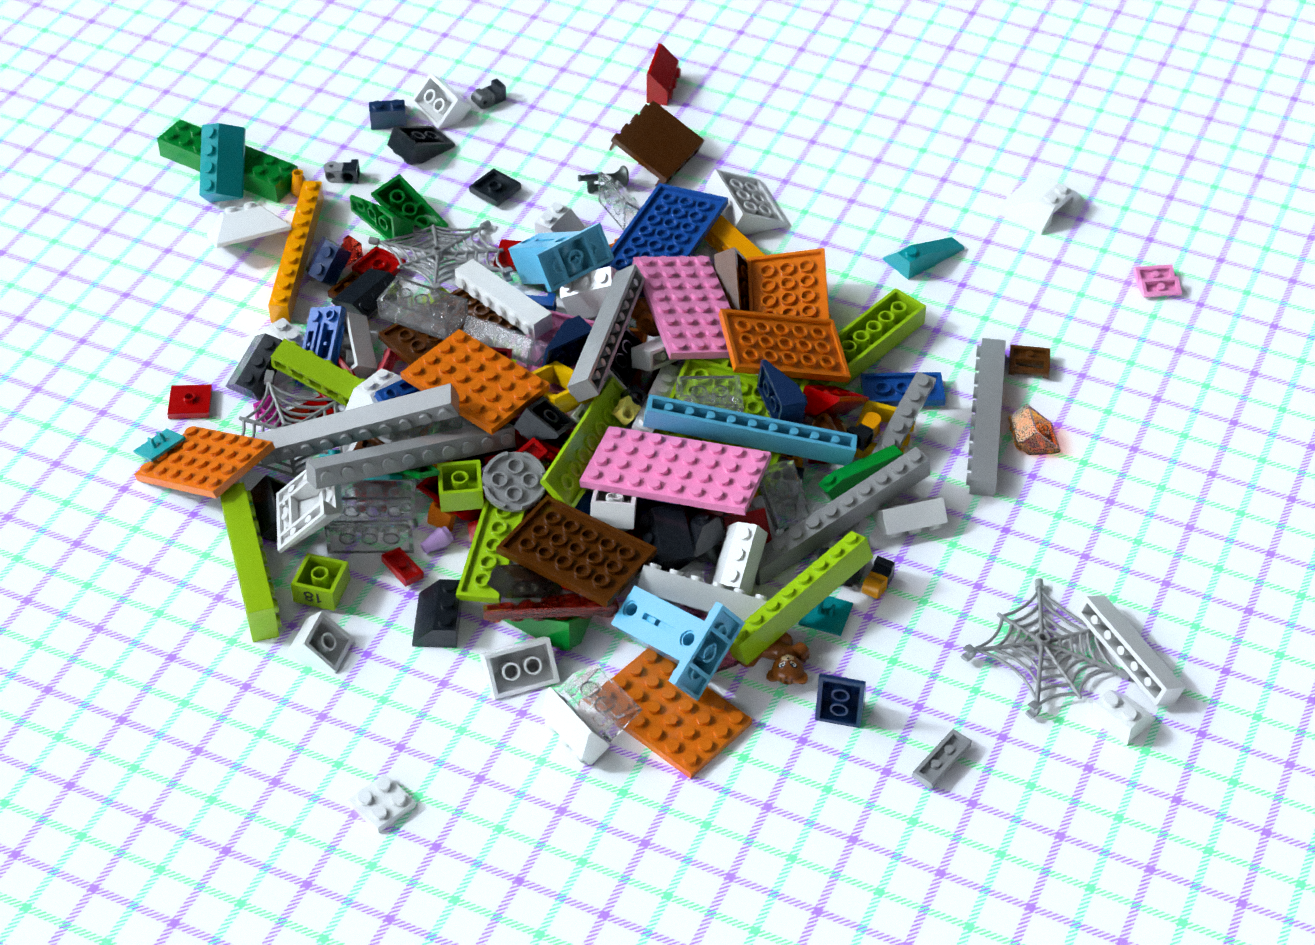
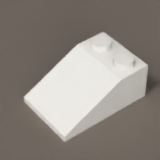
[590,490,638,531]

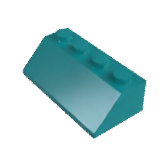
[199,123,246,203]

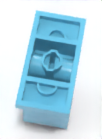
[508,223,614,292]
[611,585,745,701]

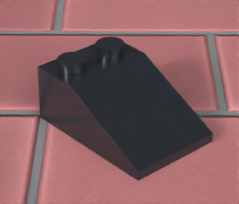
[387,126,456,165]

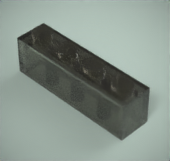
[487,565,563,598]

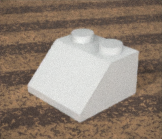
[534,201,586,235]
[288,611,354,673]
[1090,689,1156,746]

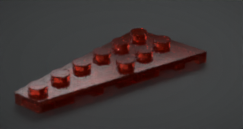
[482,593,619,623]

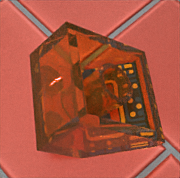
[1008,404,1061,455]

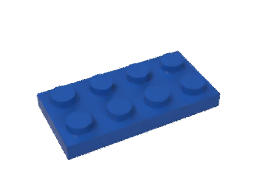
[860,372,946,407]

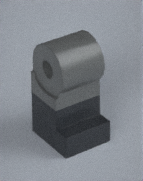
[471,78,506,109]

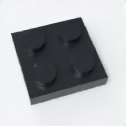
[469,168,522,207]

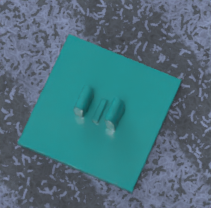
[133,428,186,462]
[798,596,854,636]

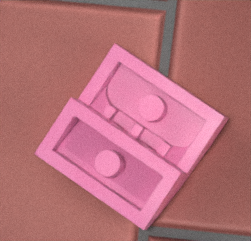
[1133,264,1182,297]

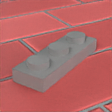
[912,729,972,789]

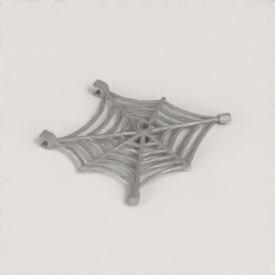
[368,220,513,299]
[238,370,346,479]
[960,578,1130,719]

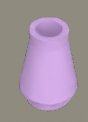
[420,526,454,554]

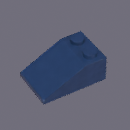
[541,315,592,367]
[757,359,808,424]
[815,673,866,728]

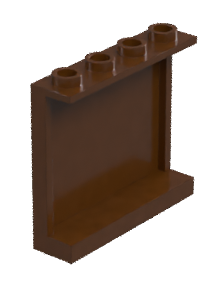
[609,100,705,187]

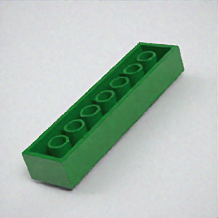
[157,119,298,203]

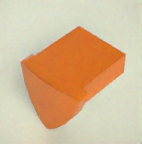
[427,501,456,532]

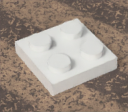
[348,773,416,834]

